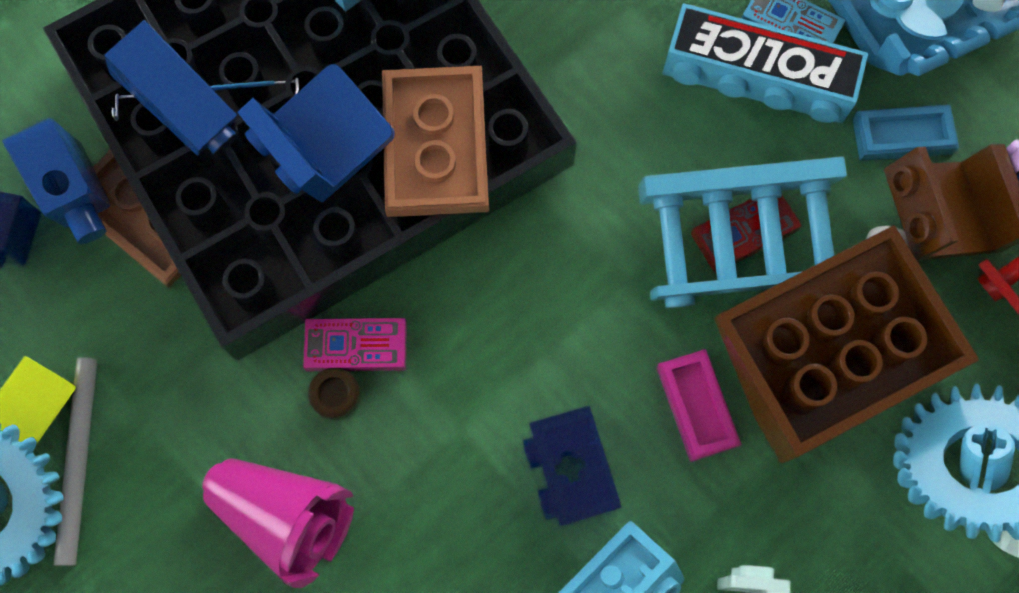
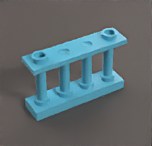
[638,157,847,308]

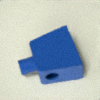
[2,117,111,244]

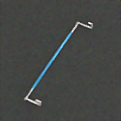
[112,78,299,121]

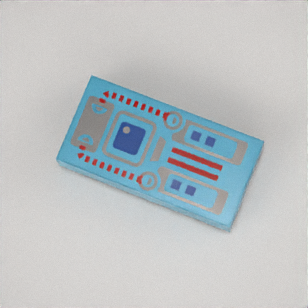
[741,0,846,43]

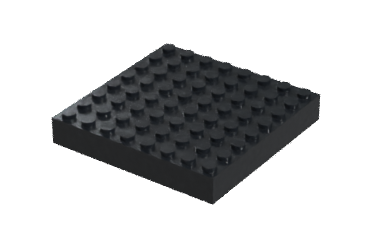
[43,0,577,361]

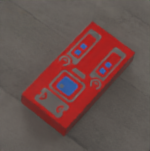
[691,195,802,274]

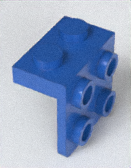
[237,64,395,203]

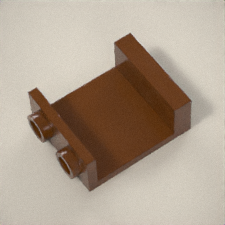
[883,144,1019,261]

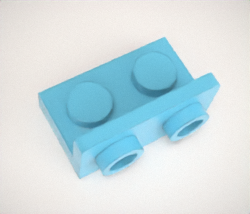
[559,520,685,593]

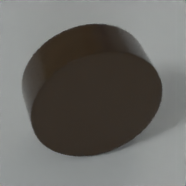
[308,368,361,421]

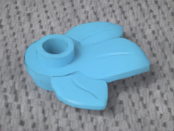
[869,0,964,40]

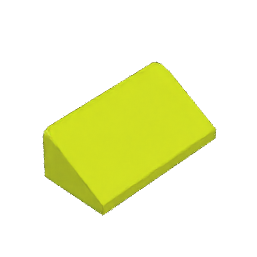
[0,355,76,445]

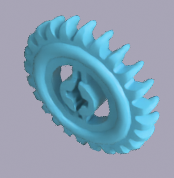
[893,383,1019,542]
[0,423,64,586]

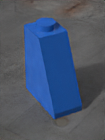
[104,20,237,156]

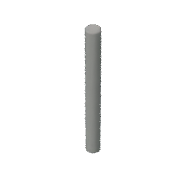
[54,358,98,566]

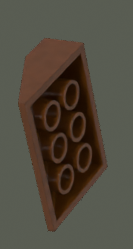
[714,225,979,464]

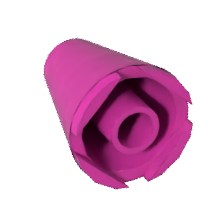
[202,458,354,588]

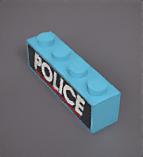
[662,3,868,124]

